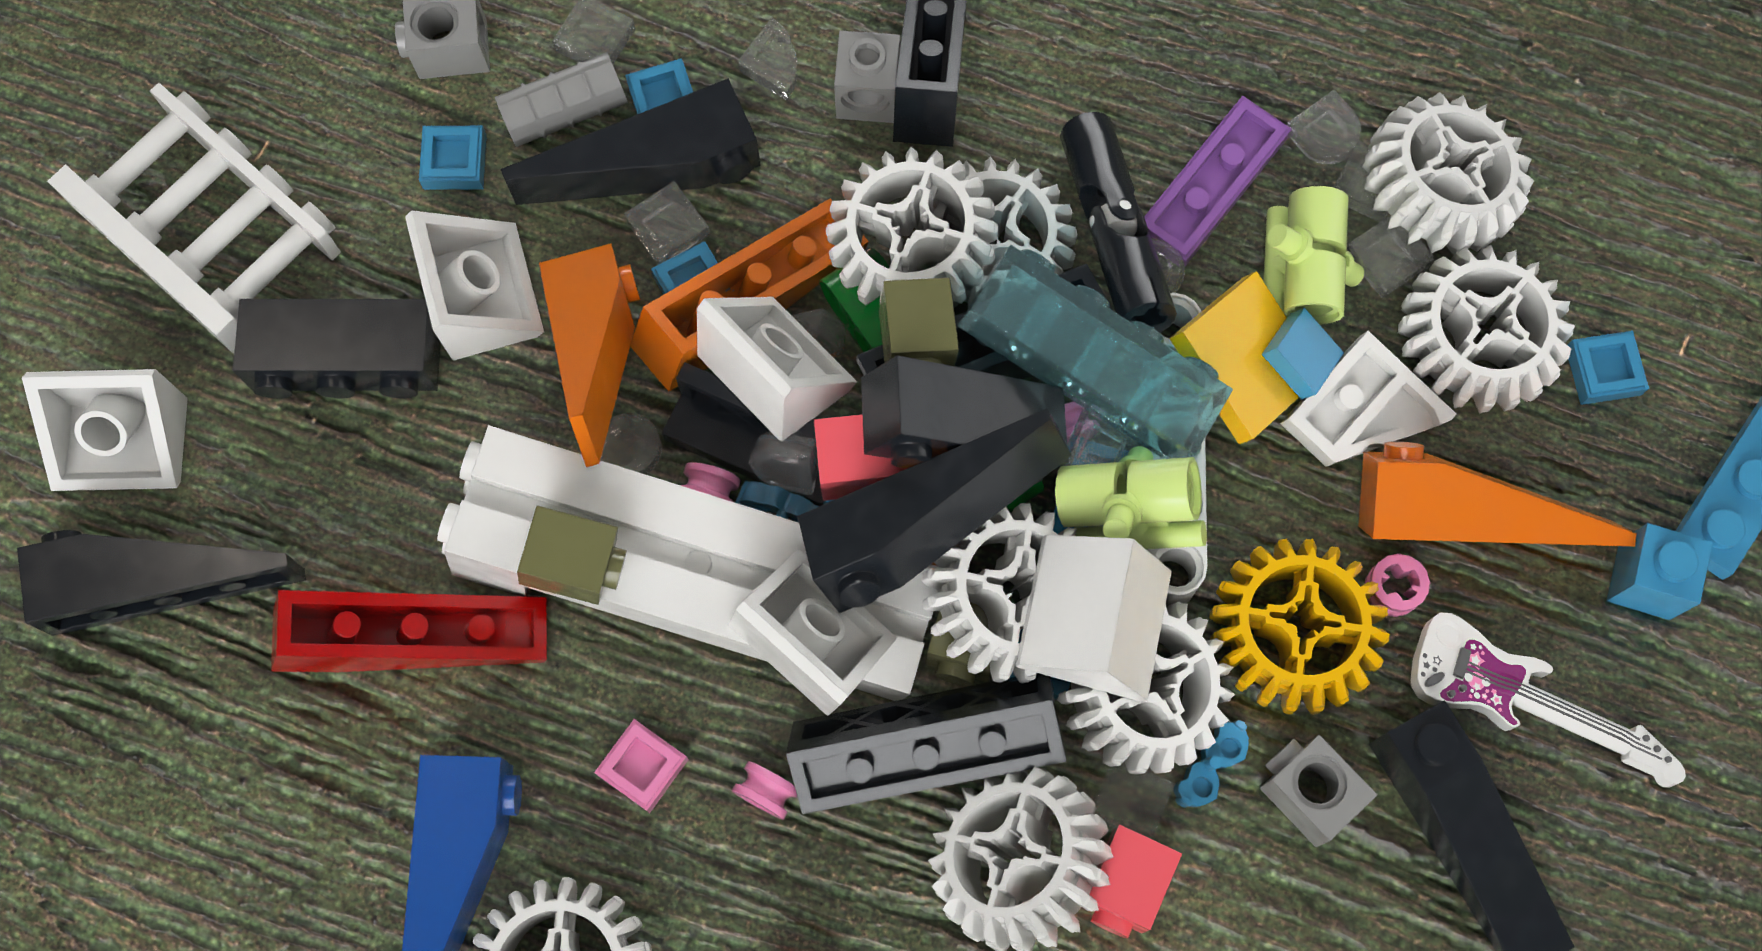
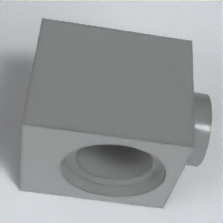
[395,0,490,79]
[834,30,900,123]
[1260,735,1377,847]

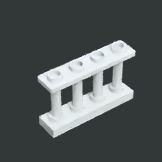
[47,83,341,354]

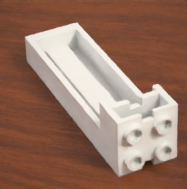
[437,425,938,701]

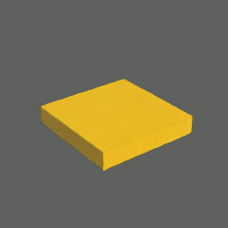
[1169,271,1299,444]

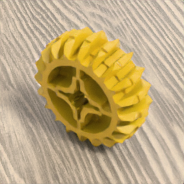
[1209,539,1390,715]

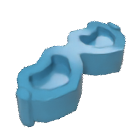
[735,481,819,523]
[1173,720,1249,808]

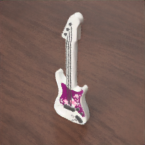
[1410,612,1686,788]

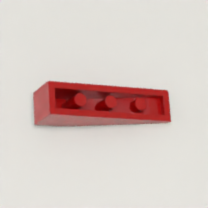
[271,590,547,672]

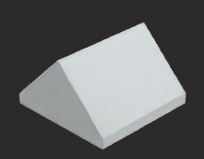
[405,211,544,360]
[697,297,857,443]
[22,369,188,491]
[1015,535,1172,702]
[728,549,897,716]

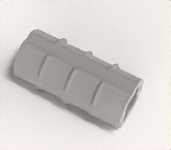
[495,52,628,147]

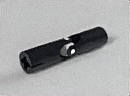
[1060,112,1177,338]

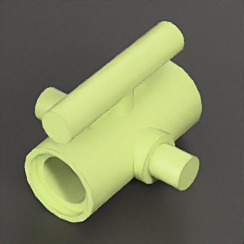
[1263,186,1364,325]
[1055,446,1207,549]

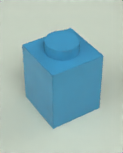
[1606,523,1713,620]

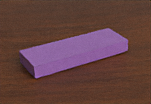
[1144,96,1292,269]

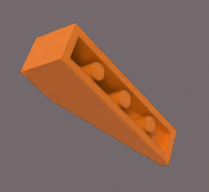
[630,198,869,392]
[539,243,640,467]
[1358,442,1637,547]

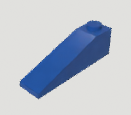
[402,755,522,951]

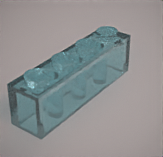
[957,245,1233,459]

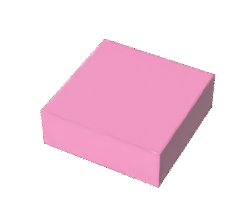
[594,719,689,813]

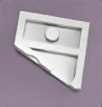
[1280,331,1457,467]

